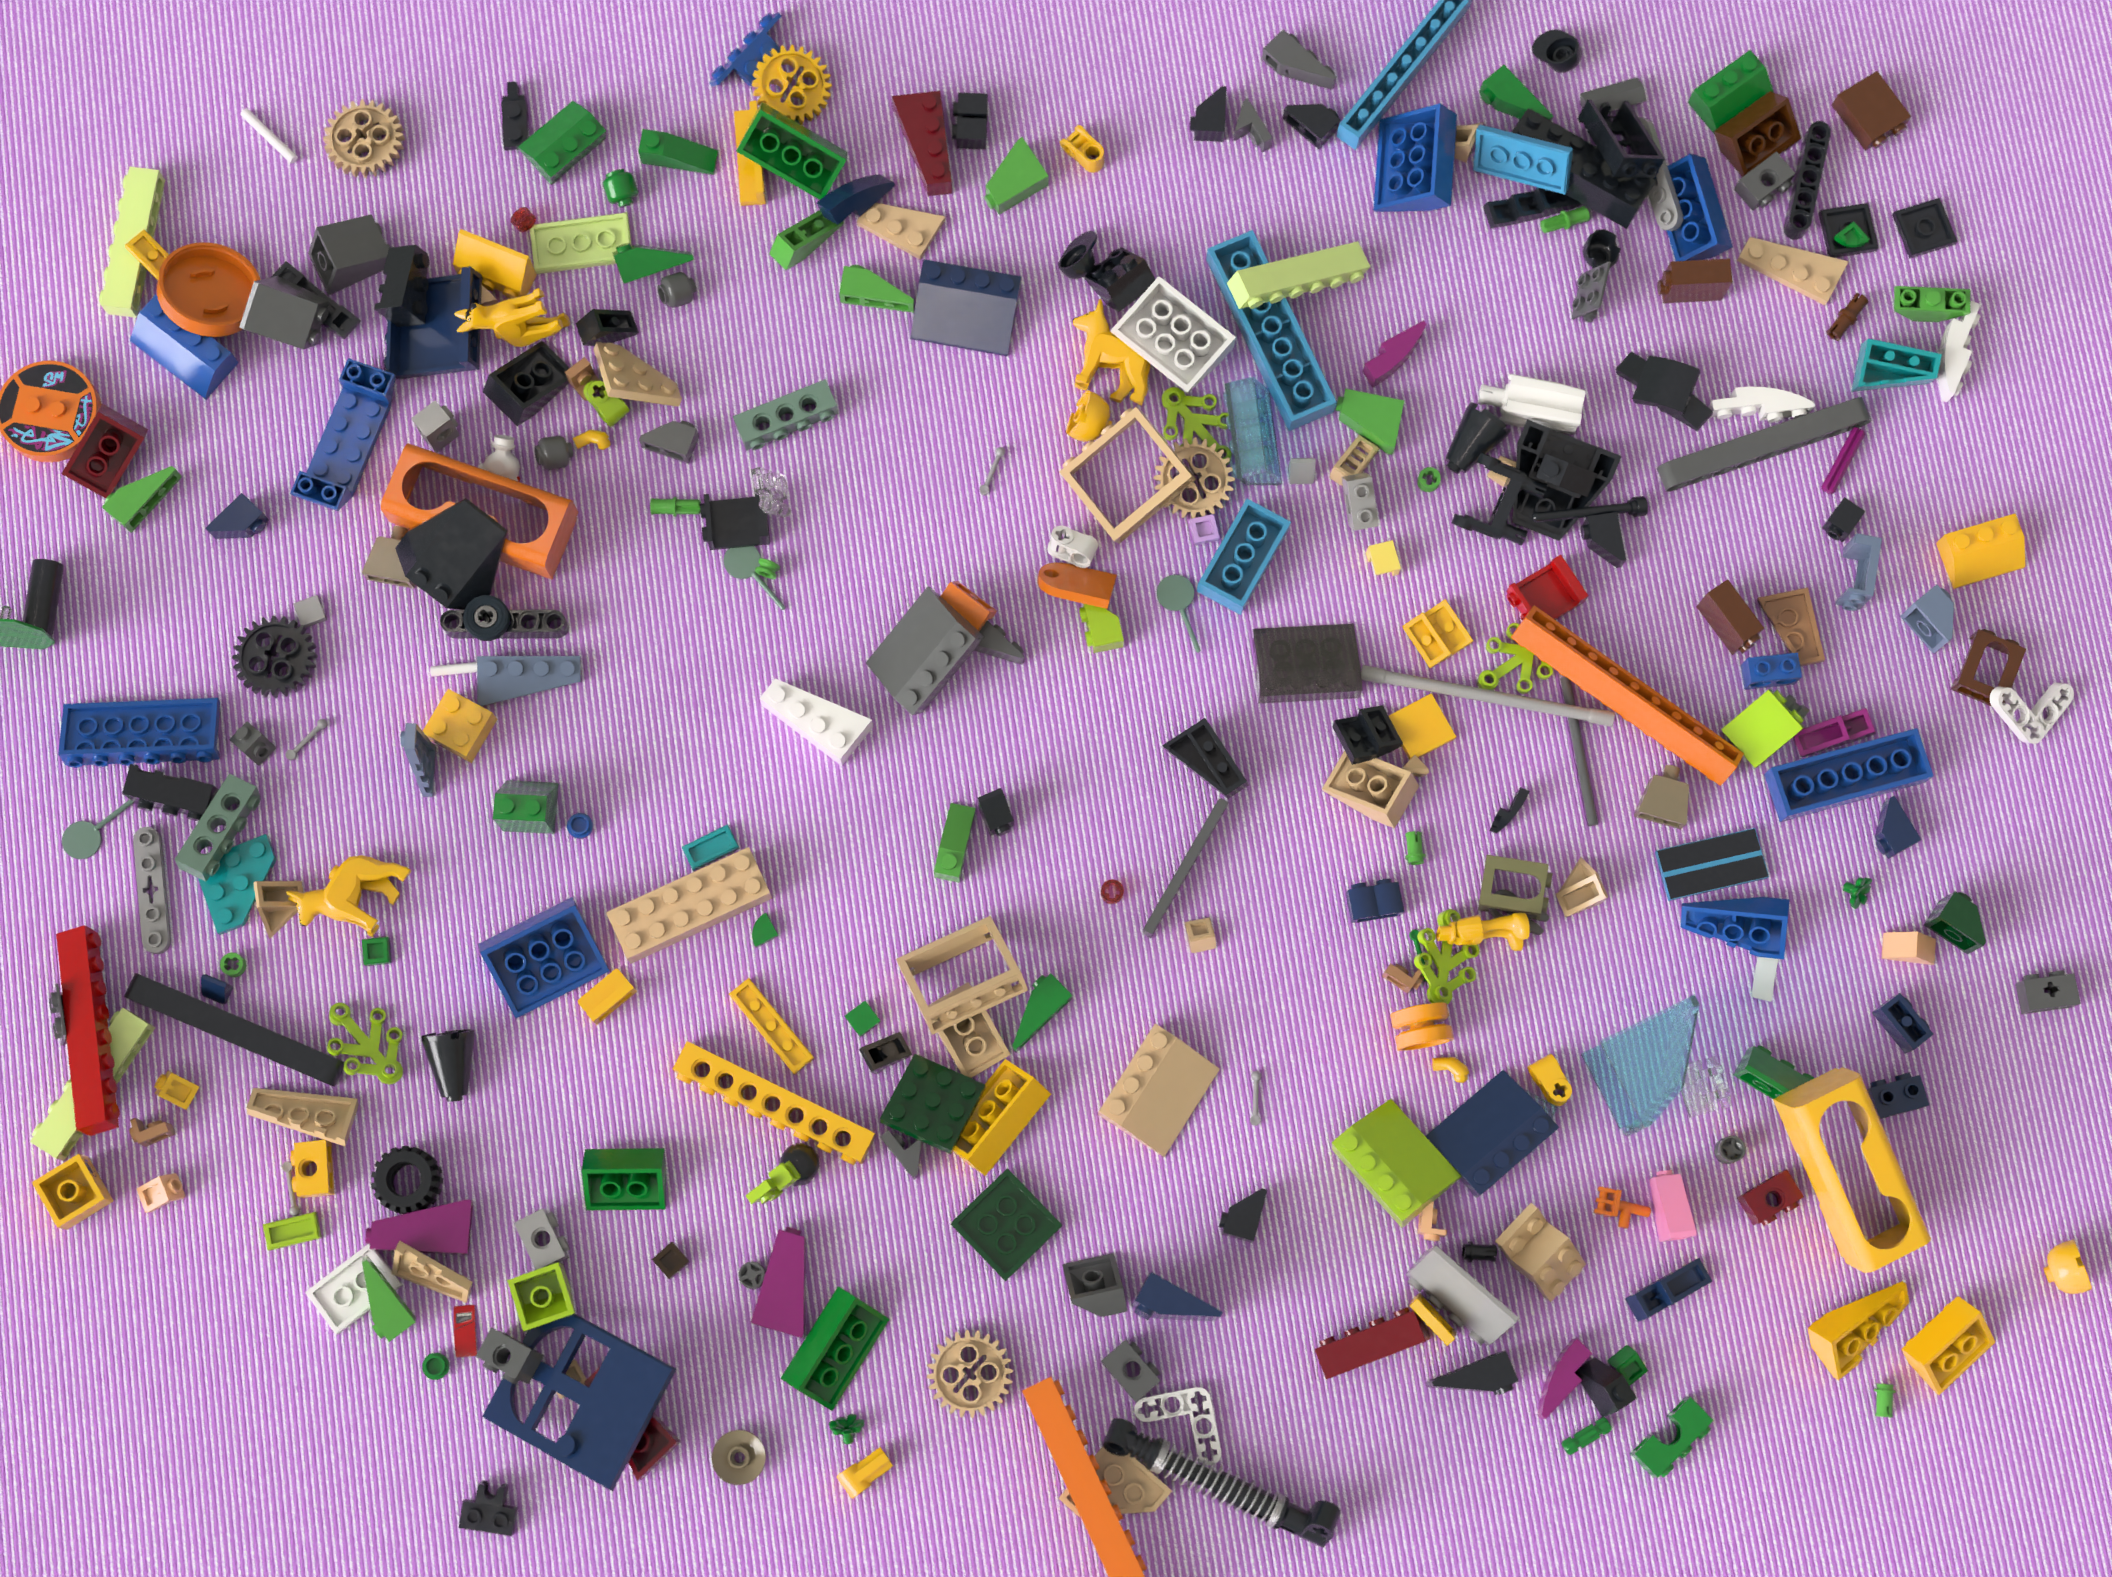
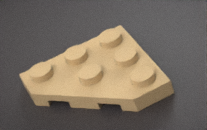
[593,342,682,407]
[1058,1446,1172,1517]

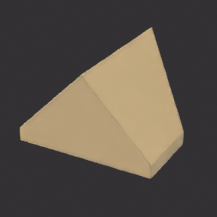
[1454,122,1485,163]
[1556,857,1608,917]
[254,881,303,939]

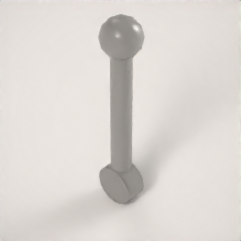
[979,447,1005,496]
[285,719,327,760]
[1250,1071,1261,1126]
[282,1162,300,1216]

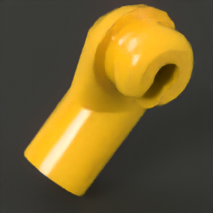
[573,429,611,450]
[1432,1057,1469,1083]

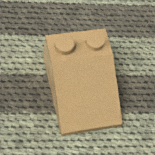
[1322,751,1419,829]
[928,982,1011,1078]

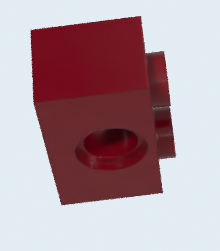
[1737,1169,1804,1226]

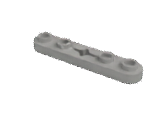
[1639,117,1683,231]
[133,827,171,954]

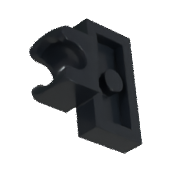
[458,1480,518,1536]

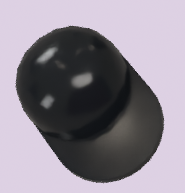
[1532,30,1582,73]
[1058,231,1097,279]

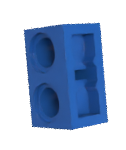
[1740,653,1802,690]

